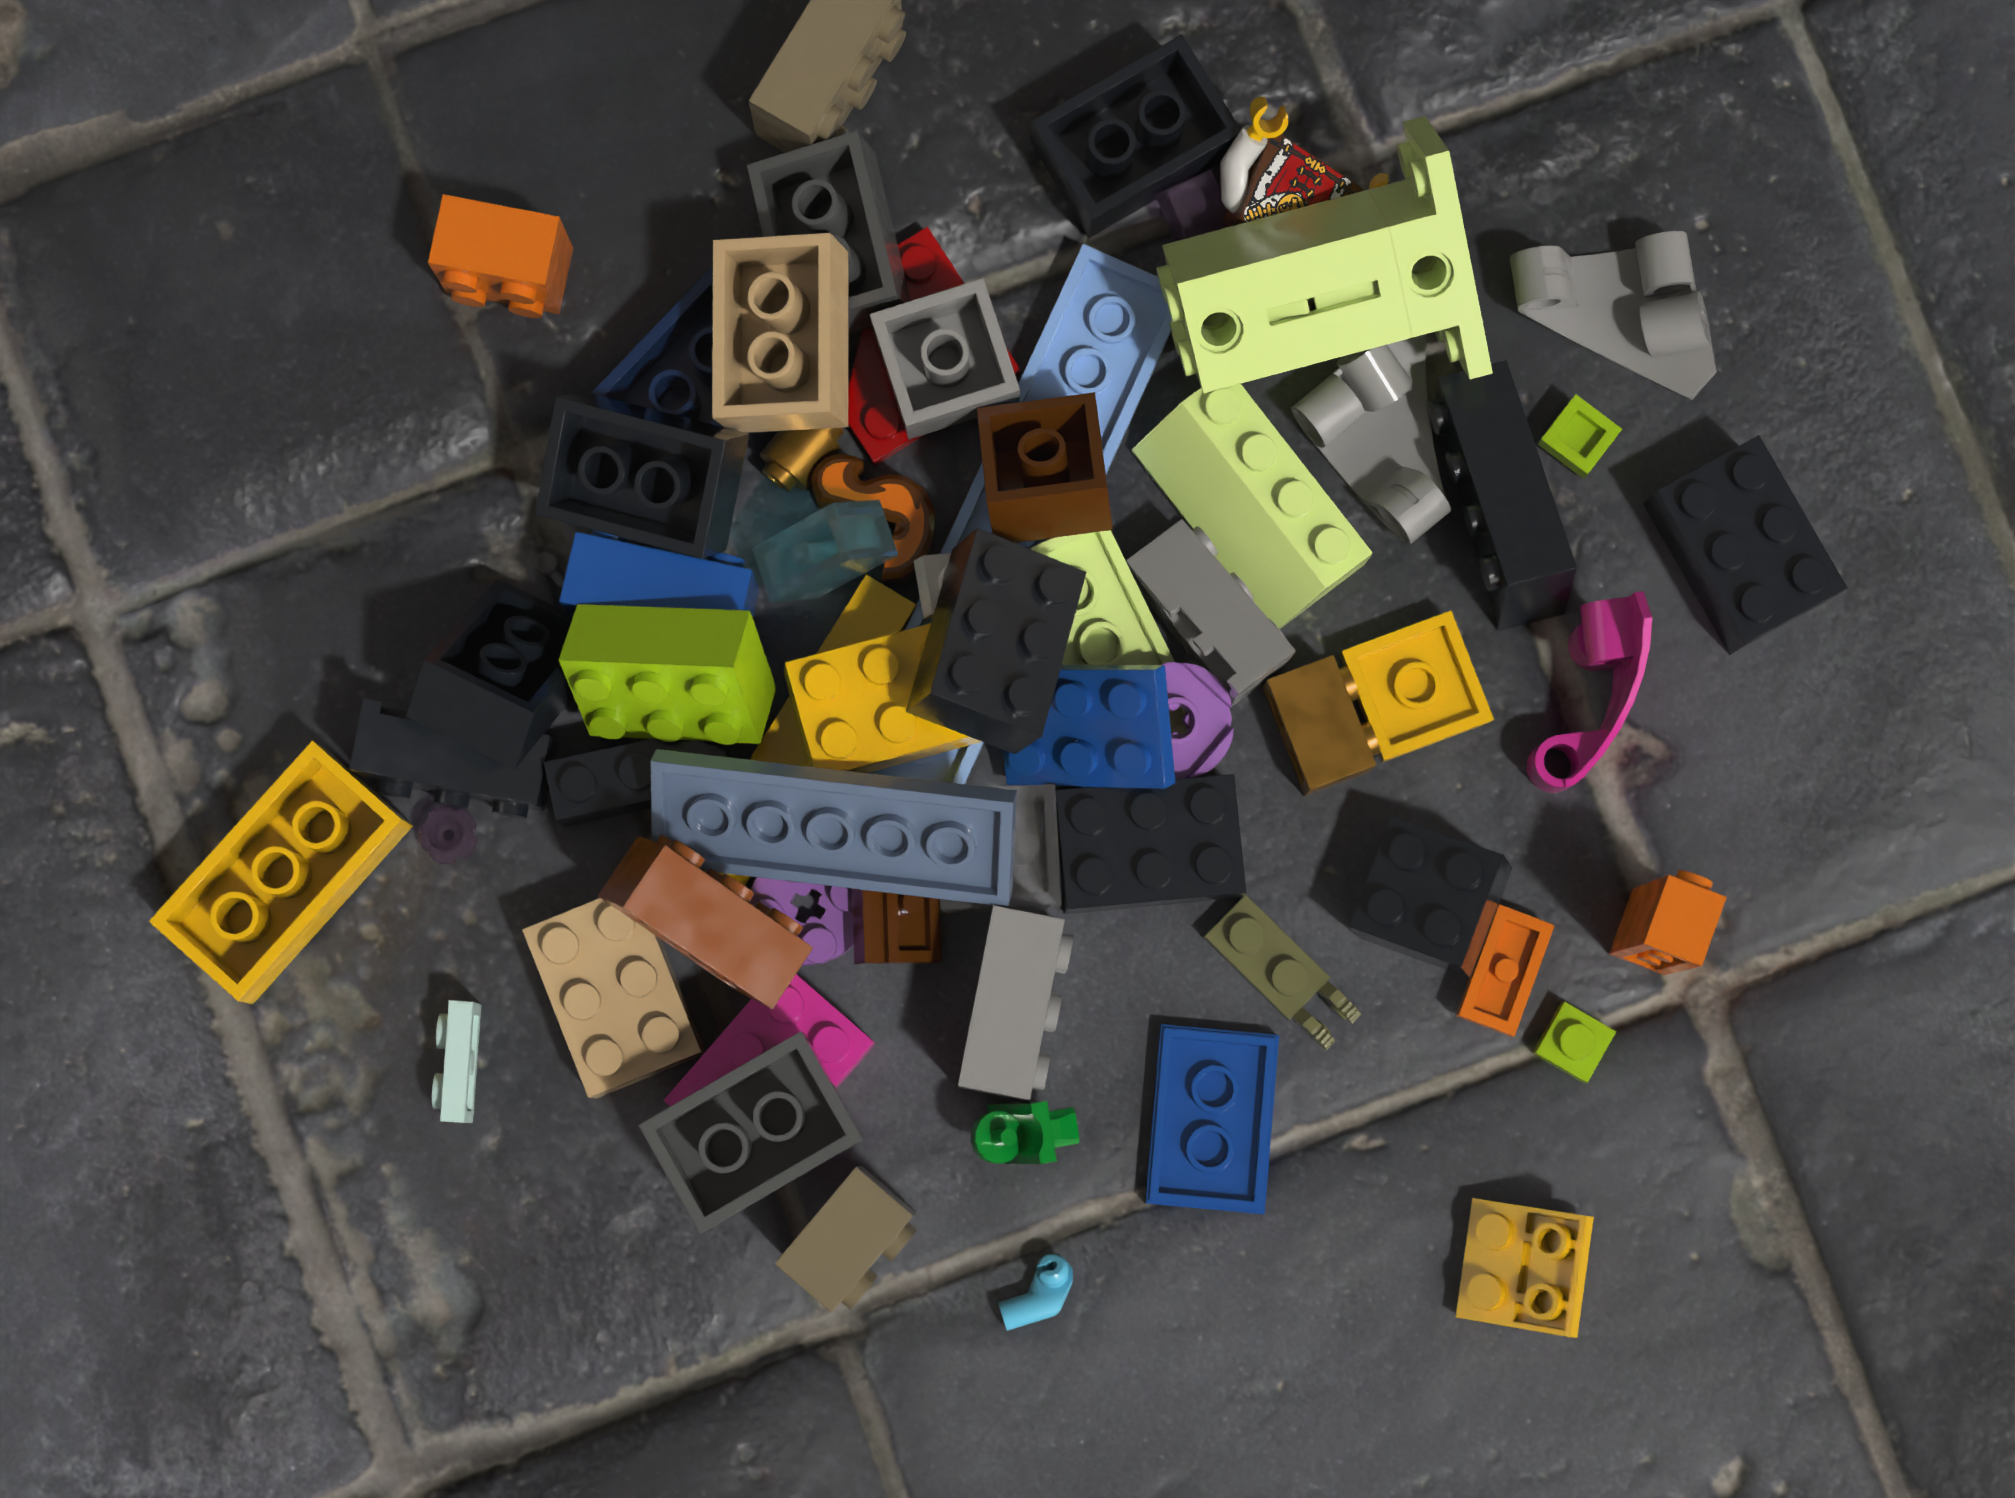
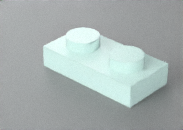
[432,1000,482,1123]

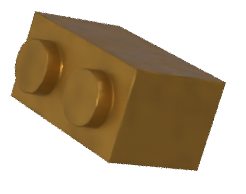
[1262,655,1380,796]

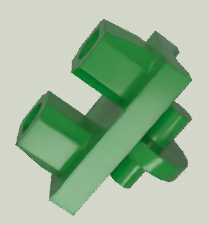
[971,1101,1080,1165]

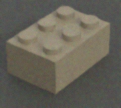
[749,0,906,153]
[775,1166,917,1313]

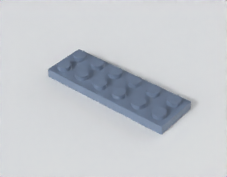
[651,749,1017,907]

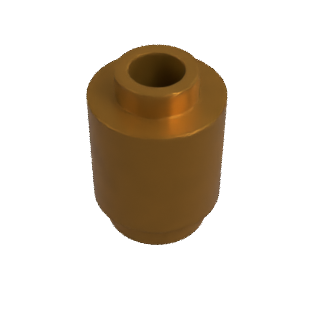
[760,428,844,492]

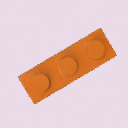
[1609,870,1727,975]

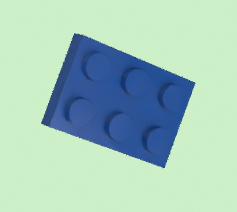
[1003,665,1176,789]

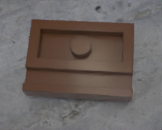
[852,889,942,964]

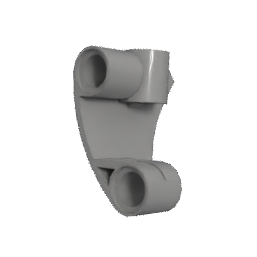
[1509,231,1717,400]
[1291,334,1451,545]

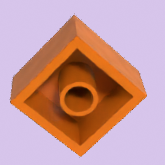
[428,194,573,318]

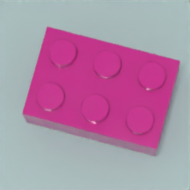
[663,974,876,1107]

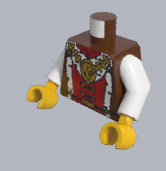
[1220,96,1389,227]

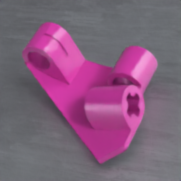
[1526,591,1652,793]

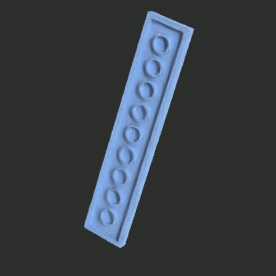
[869,244,1172,784]

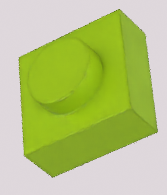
[1537,394,1622,479]
[1532,1001,1617,1083]

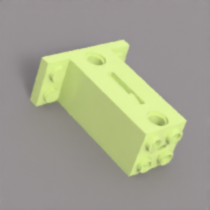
[1156,116,1493,393]

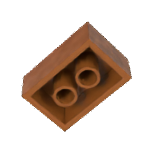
[598,835,813,1009]

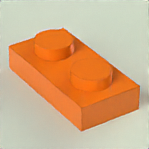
[1455,904,1555,1037]

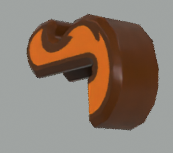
[812,454,936,587]

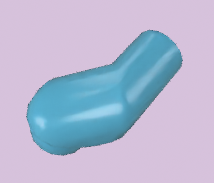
[998,1253,1073,1331]

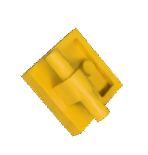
[1456,1198,1594,1338]

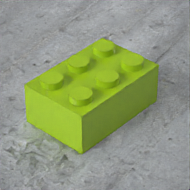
[559,604,776,745]

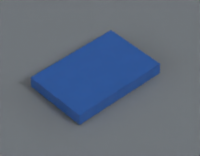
[1145,1024,1279,1214]

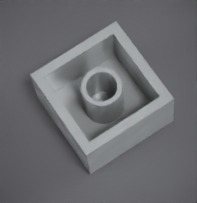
[870,278,1020,440]

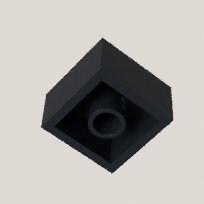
[1349,816,1512,978]

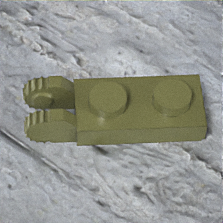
[1203,895,1361,1050]

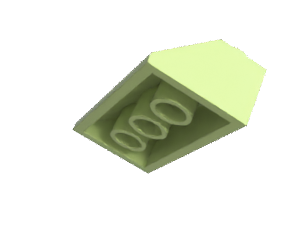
[1131,384,1373,629]

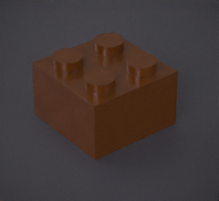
[977,392,1113,543]

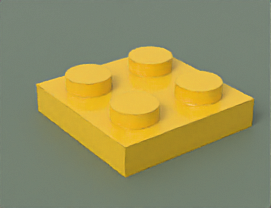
[1339,610,1494,763]

